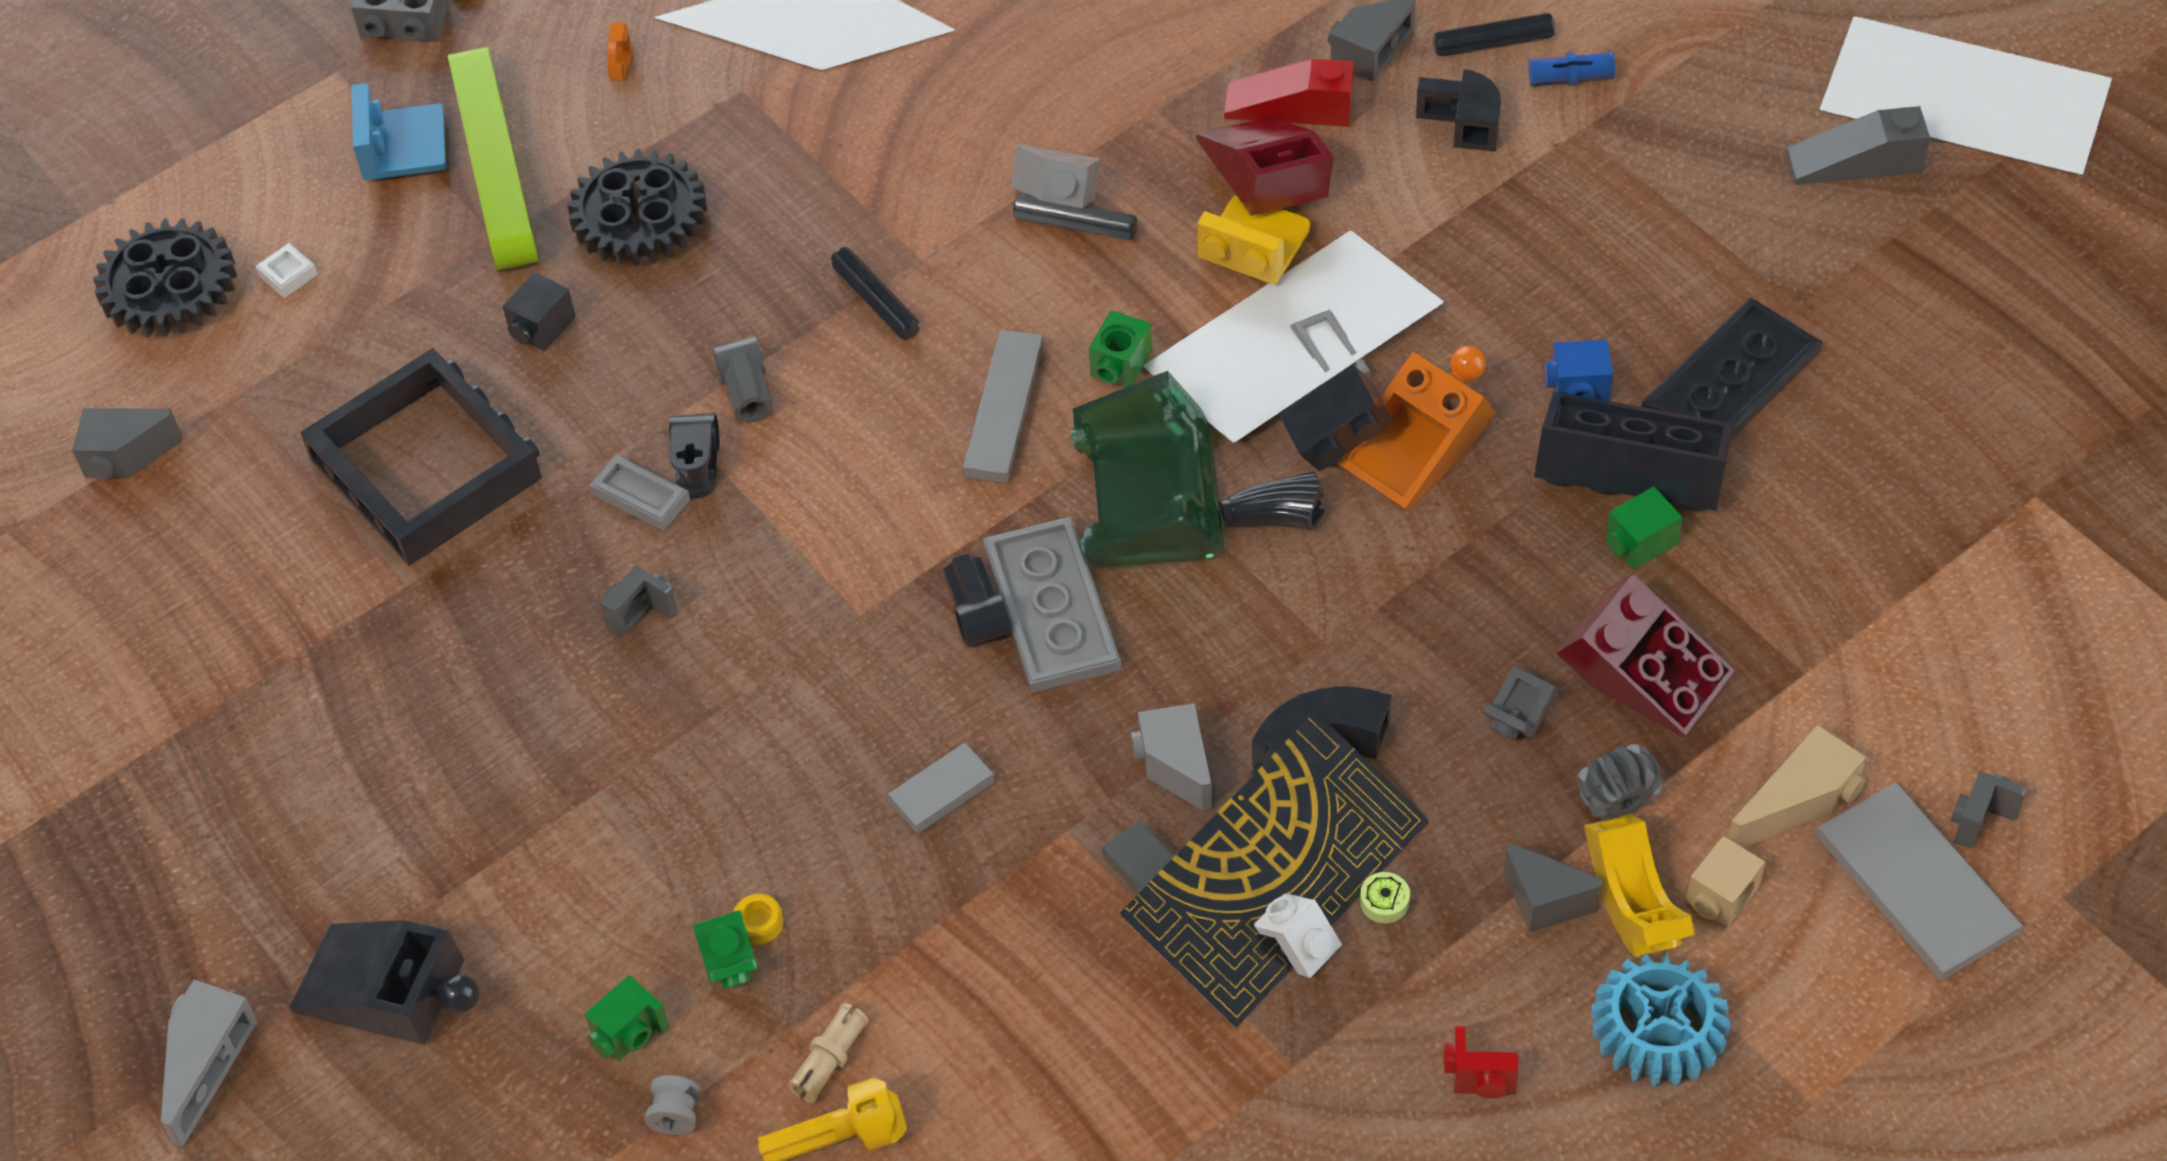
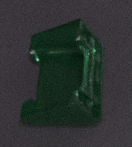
[1070,370,1224,568]

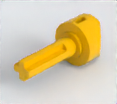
[758,1077,907,1161]

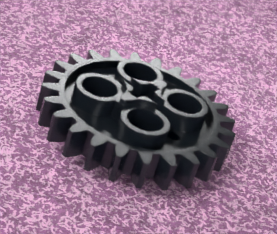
[567,149,708,266]
[93,218,237,337]

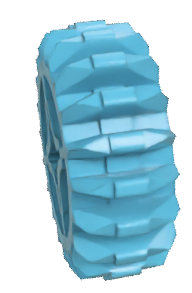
[1591,953,1731,1088]

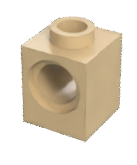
[1685,836,1765,928]

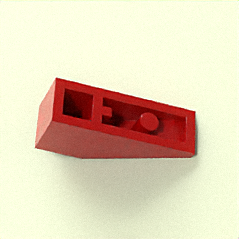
[1224,59,1354,127]

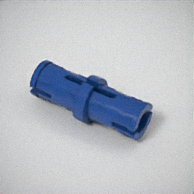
[1528,51,1615,86]

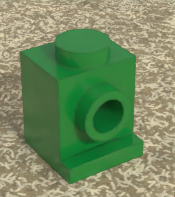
[584,975,670,1062]

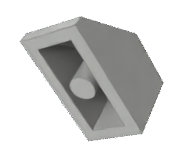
[1011,144,1100,208]
[1131,703,1212,811]

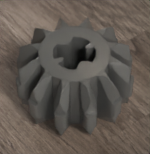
[1577,744,1664,820]

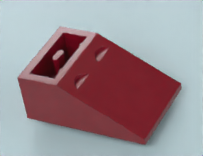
[1196,117,1334,216]
[1556,573,1735,737]

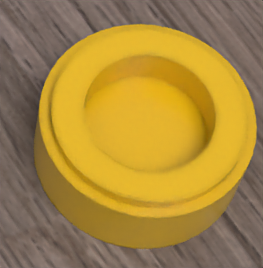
[734,894,783,945]

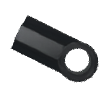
[943,554,1012,647]

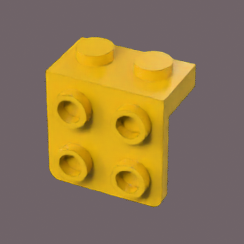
[1197,195,1310,285]

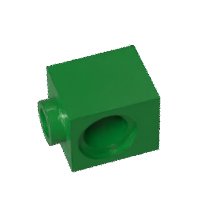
[1089,310,1152,389]

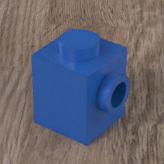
[1544,339,1613,401]

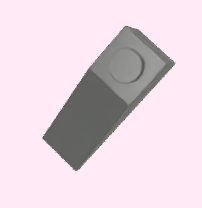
[1786,106,1930,185]

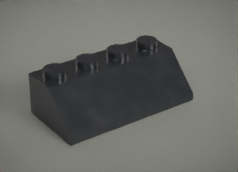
[1534,391,1734,512]

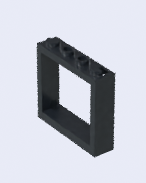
[300,348,542,566]

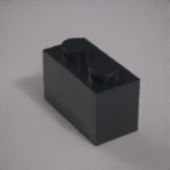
[1279,364,1393,472]

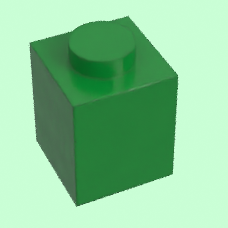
[1606,487,1683,569]

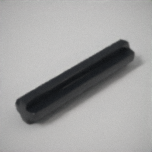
[1433,13,1555,56]
[1013,193,1138,240]
[831,247,920,340]

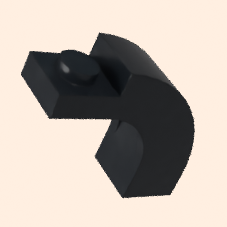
[1250,686,1392,778]

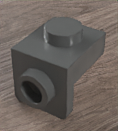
[600,566,677,638]
[1482,665,1558,741]
[1950,771,2027,849]

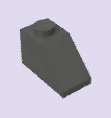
[1328,0,1416,81]
[72,408,182,479]

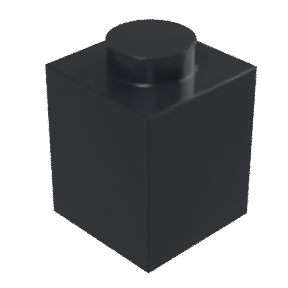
[502,272,576,351]

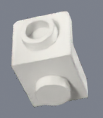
[1254,894,1342,978]

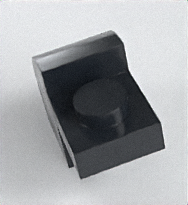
[1416,69,1501,152]

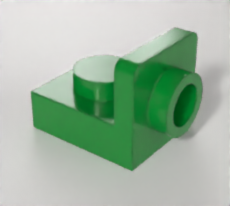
[692,910,758,989]

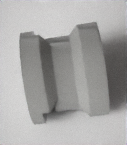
[644,1075,701,1135]

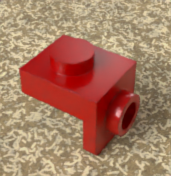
[1444,1026,1518,1099]

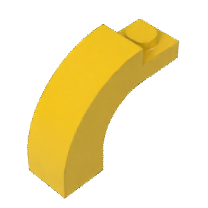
[1584,814,1695,957]

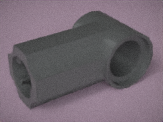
[713,336,773,424]

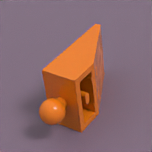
[1336,345,1497,511]

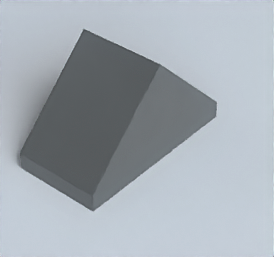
[1504,842,1603,932]

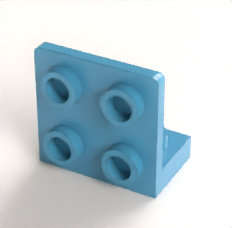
[351,83,447,180]

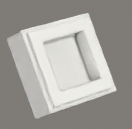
[255,243,318,298]

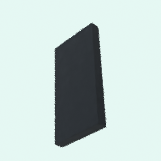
[1641,297,1823,440]

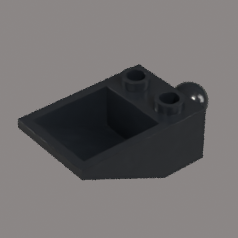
[289,920,479,1045]

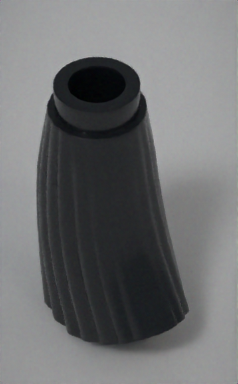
[1219,471,1325,530]

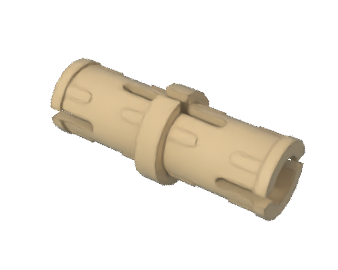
[788,1003,869,1103]

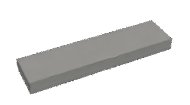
[963,330,1044,483]

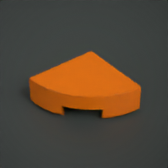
[607,22,633,81]

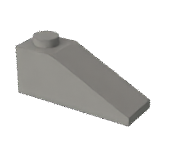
[161,979,258,1148]

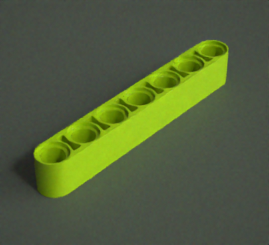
[448,46,539,272]

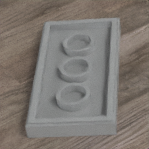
[983,516,1121,693]
[1816,782,2023,981]

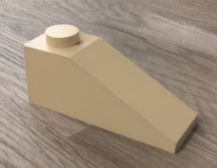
[1728,725,1866,848]

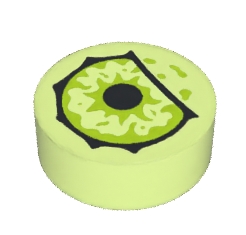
[1360,872,1410,924]

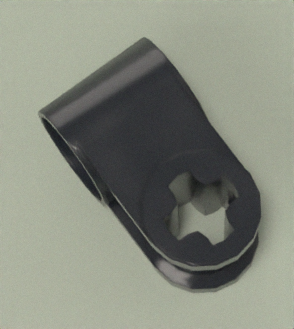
[669,413,720,498]

